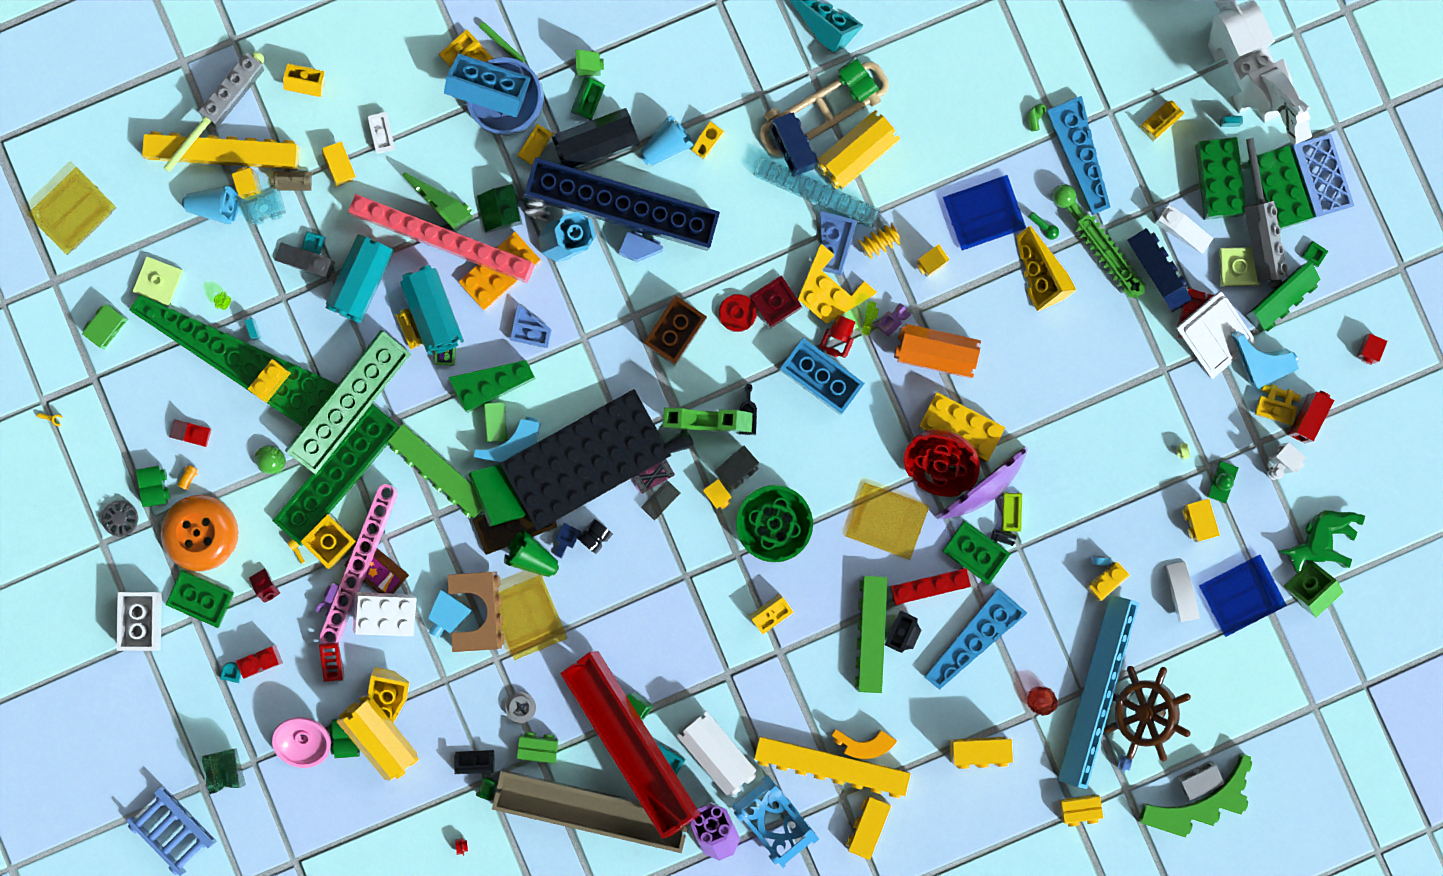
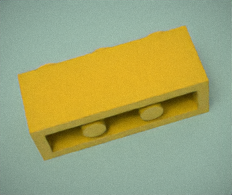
[846,796,891,860]

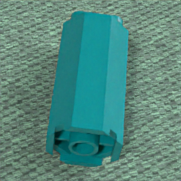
[325,234,394,323]
[400,265,464,355]

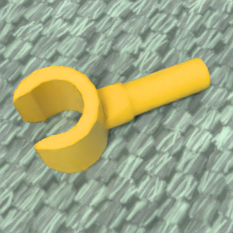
[37,413,63,426]
[288,539,305,564]

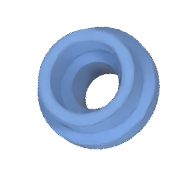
[1118,755,1133,773]

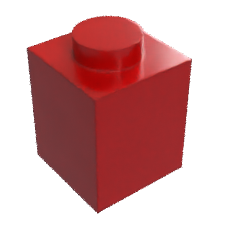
[1357,334,1388,365]

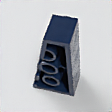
[1127,228,1192,313]

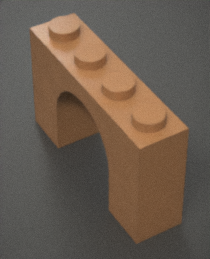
[447,571,504,652]

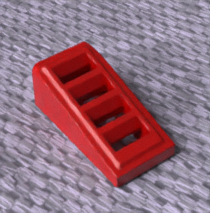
[319,642,344,682]

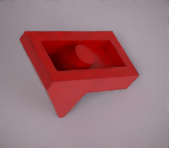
[169,419,212,447]

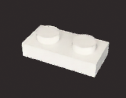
[368,112,396,154]

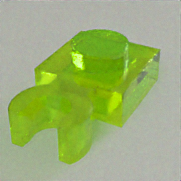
[861,301,879,336]

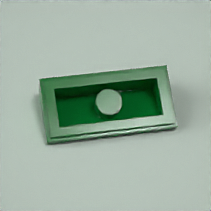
[571,77,606,120]

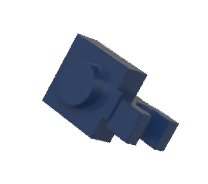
[554,523,581,559]

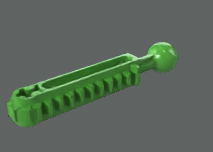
[1052,184,1146,299]

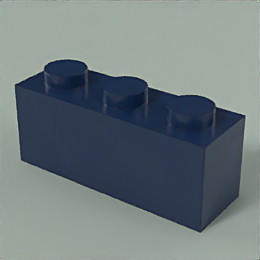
[770,112,817,177]

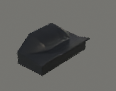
[884,610,922,653]

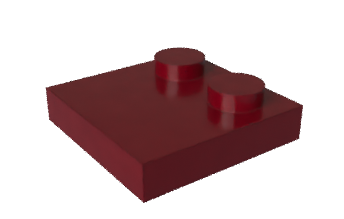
[750,275,803,328]

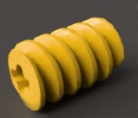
[857,222,900,260]

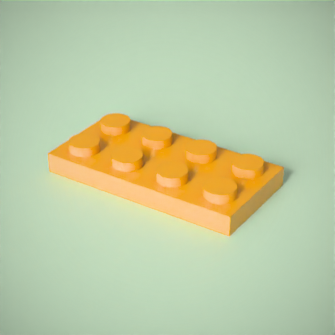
[459,231,541,311]

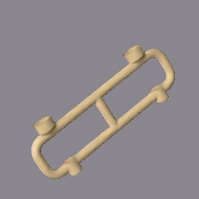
[760,62,889,157]

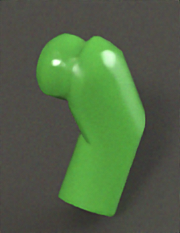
[1028,104,1047,132]

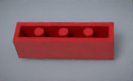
[890,568,971,605]

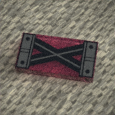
[633,459,675,494]

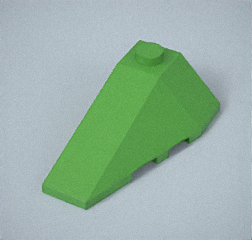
[402,172,473,232]

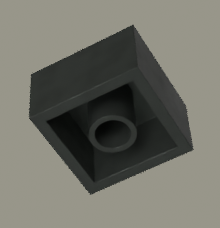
[715,445,759,489]

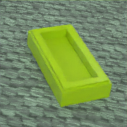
[1001,493,1023,532]

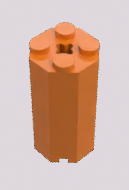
[894,324,981,379]

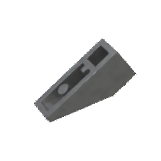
[275,243,335,280]

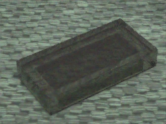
[641,480,681,521]

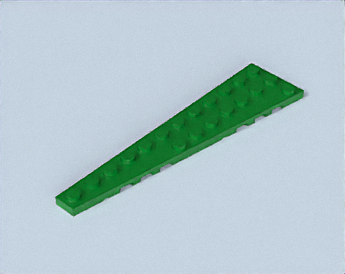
[129,295,337,427]

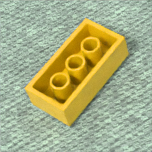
[918,392,1006,463]

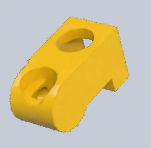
[691,121,725,160]

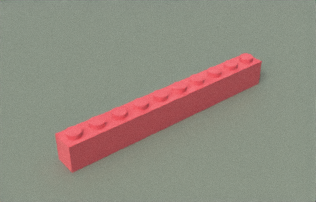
[348,194,535,284]

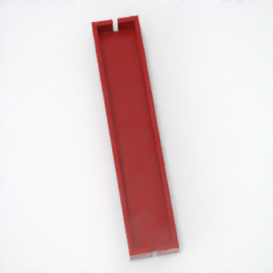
[560,651,701,839]

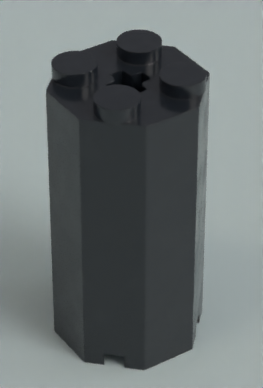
[552,108,640,169]

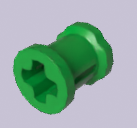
[476,776,498,801]

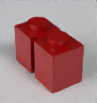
[236,646,283,679]

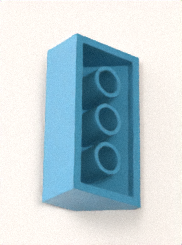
[444,53,531,117]

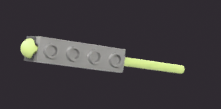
[163,52,264,172]

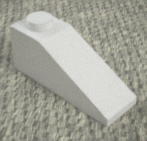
[1154,204,1213,254]

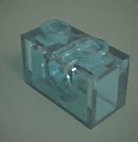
[240,189,286,226]

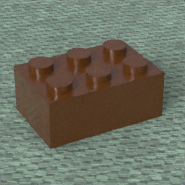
[643,295,707,366]

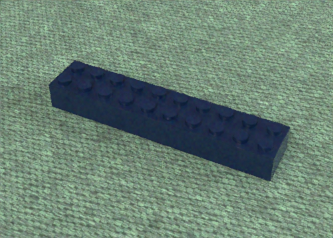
[523,157,720,251]

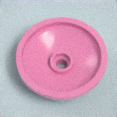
[272,717,331,768]

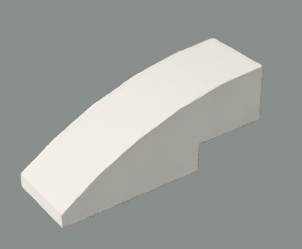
[1166,562,1200,622]

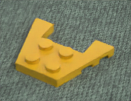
[797,244,877,324]

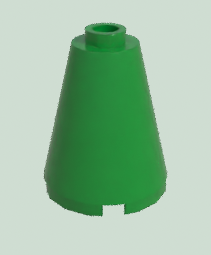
[504,530,559,577]

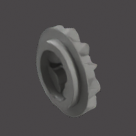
[505,692,536,723]

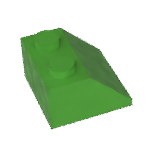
[1284,561,1344,618]

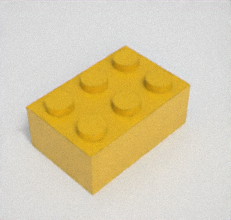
[949,737,1013,769]

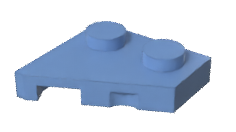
[510,304,552,349]

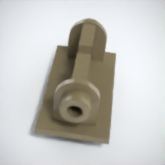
[271,171,312,191]

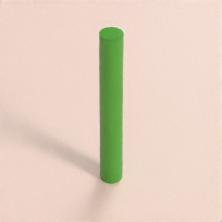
[479,22,526,63]

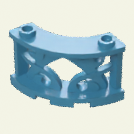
[732,775,819,868]

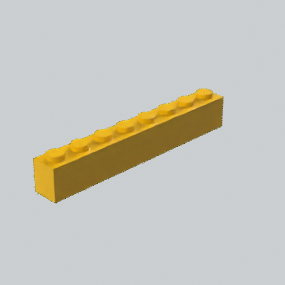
[142,131,300,170]
[754,736,911,799]

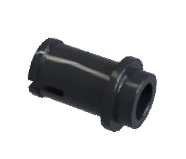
[991,528,1017,546]

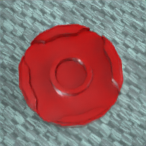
[719,294,756,332]

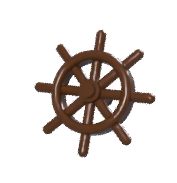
[1104,666,1191,762]

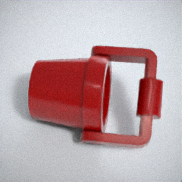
[820,315,856,358]

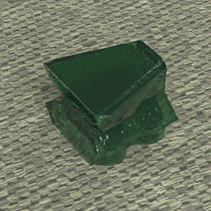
[202,748,246,794]

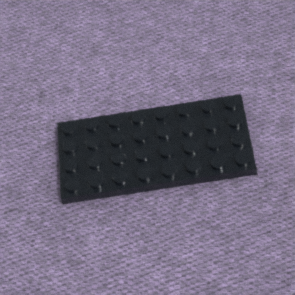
[499,389,671,531]

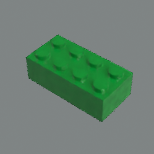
[1195,137,1246,220]
[1248,146,1313,230]

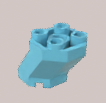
[538,212,596,262]

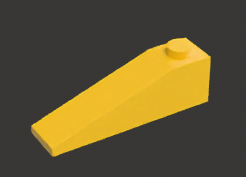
[1016,226,1076,311]
[368,667,410,723]

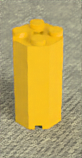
[816,110,900,190]
[336,695,419,781]

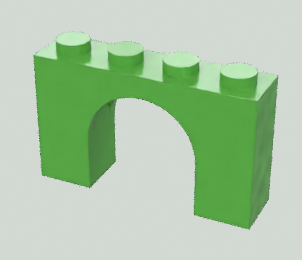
[663,407,752,432]

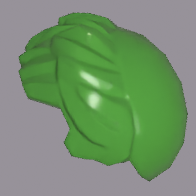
[255,445,286,474]

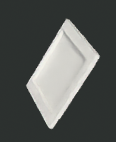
[1176,291,1256,379]

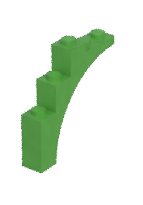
[1138,753,1252,838]

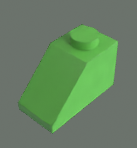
[575,50,604,77]

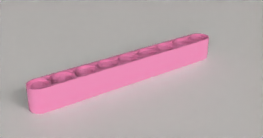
[320,484,398,644]

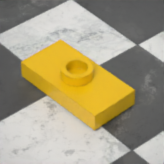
[517,124,554,165]

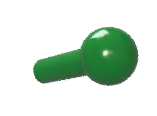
[1028,212,1059,240]

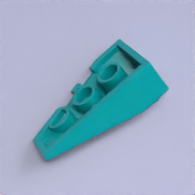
[790,0,863,53]

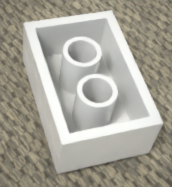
[117,592,162,651]
[352,592,416,636]

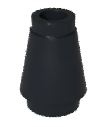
[664,431,694,454]

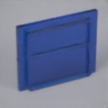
[943,175,1026,251]
[1199,554,1287,637]

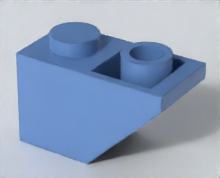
[619,231,663,262]

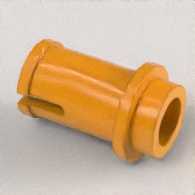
[177,464,198,490]

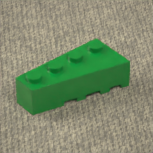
[449,360,536,413]

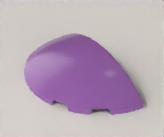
[935,446,1028,519]

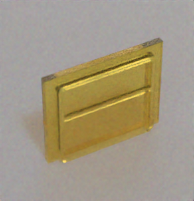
[27,167,117,255]
[845,483,930,560]
[499,575,568,661]

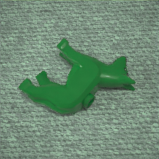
[1278,510,1365,573]

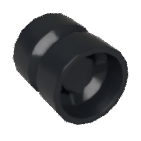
[577,518,613,554]

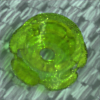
[214,292,231,310]

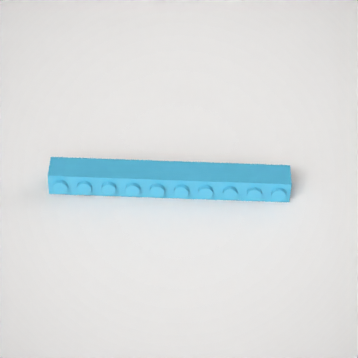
[1058,595,1139,789]

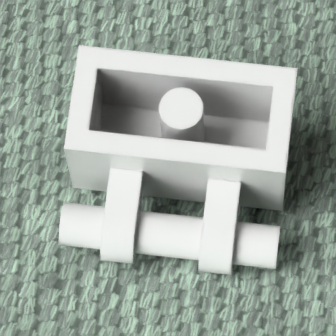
[1267,442,1306,480]

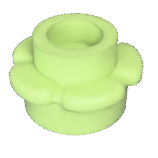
[1176,442,1190,461]

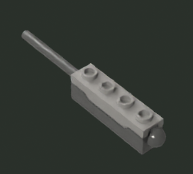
[1244,138,1288,288]

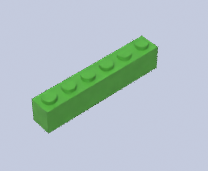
[388,424,483,518]
[855,576,887,693]

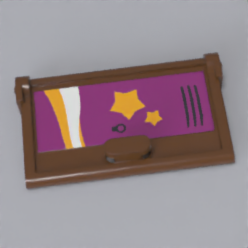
[344,541,409,594]

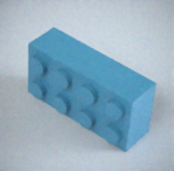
[779,338,865,415]

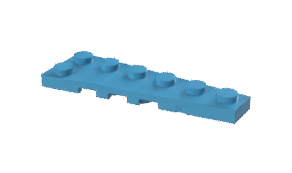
[1046,96,1111,215]
[925,588,1027,690]

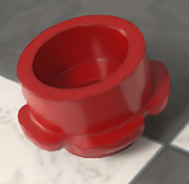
[455,837,468,856]

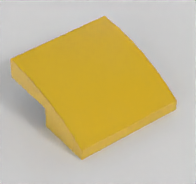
[439,29,493,68]

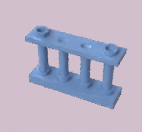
[126,786,217,876]

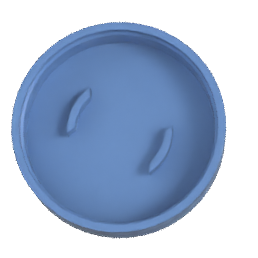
[466,57,544,136]

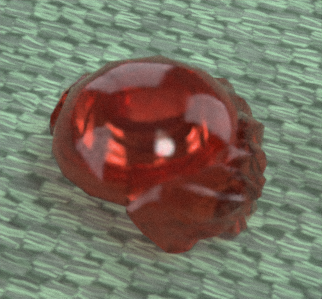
[1027,686,1058,716]

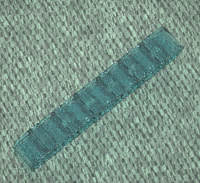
[753,157,881,228]

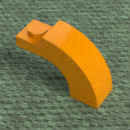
[831,729,897,759]

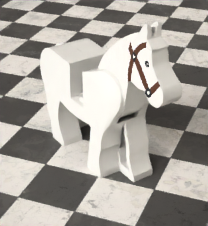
[1208,0,1312,145]

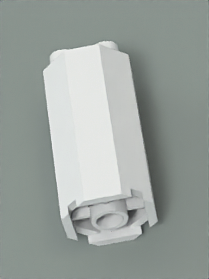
[677,710,757,797]

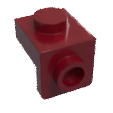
[249,568,280,603]

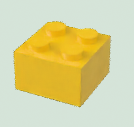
[301,514,357,569]

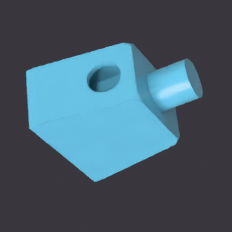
[428,590,473,638]

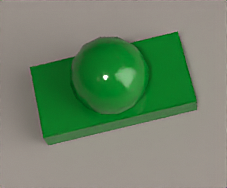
[1207,461,1239,504]

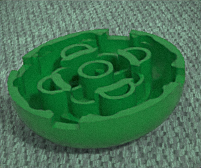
[736,485,813,562]

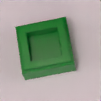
[1301,241,1328,268]

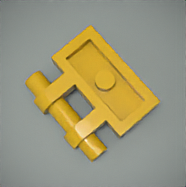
[1254,384,1301,426]

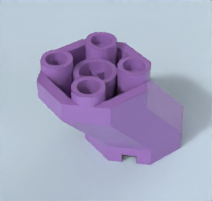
[691,803,740,861]

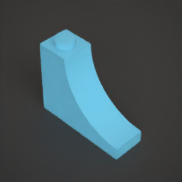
[1231,331,1299,389]
[474,416,541,463]

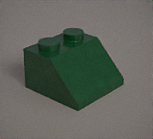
[477,184,522,233]

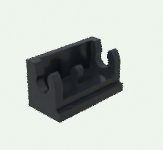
[454,750,495,774]

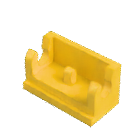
[1140,100,1185,141]
[322,141,356,188]
[749,593,794,635]

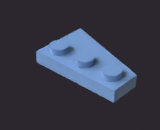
[820,211,857,276]

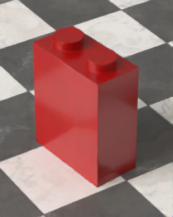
[1288,391,1335,444]

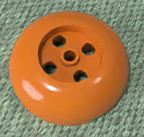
[161,495,239,572]

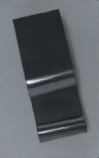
[739,384,757,436]

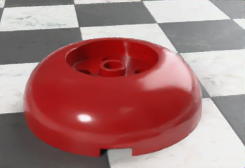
[904,429,980,497]

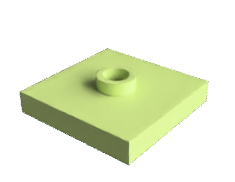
[1219,247,1260,287]
[132,256,183,306]

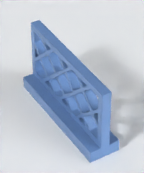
[1290,134,1354,219]

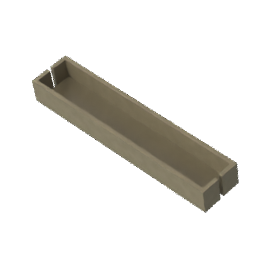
[492,770,688,853]

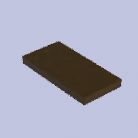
[472,501,558,555]

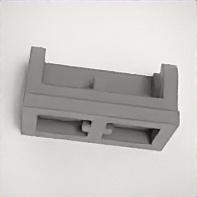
[1177,760,1225,801]

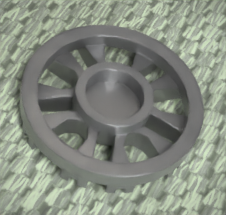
[101,501,139,537]

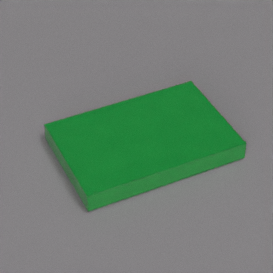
[468,464,525,526]
[942,520,1011,585]
[165,570,235,628]

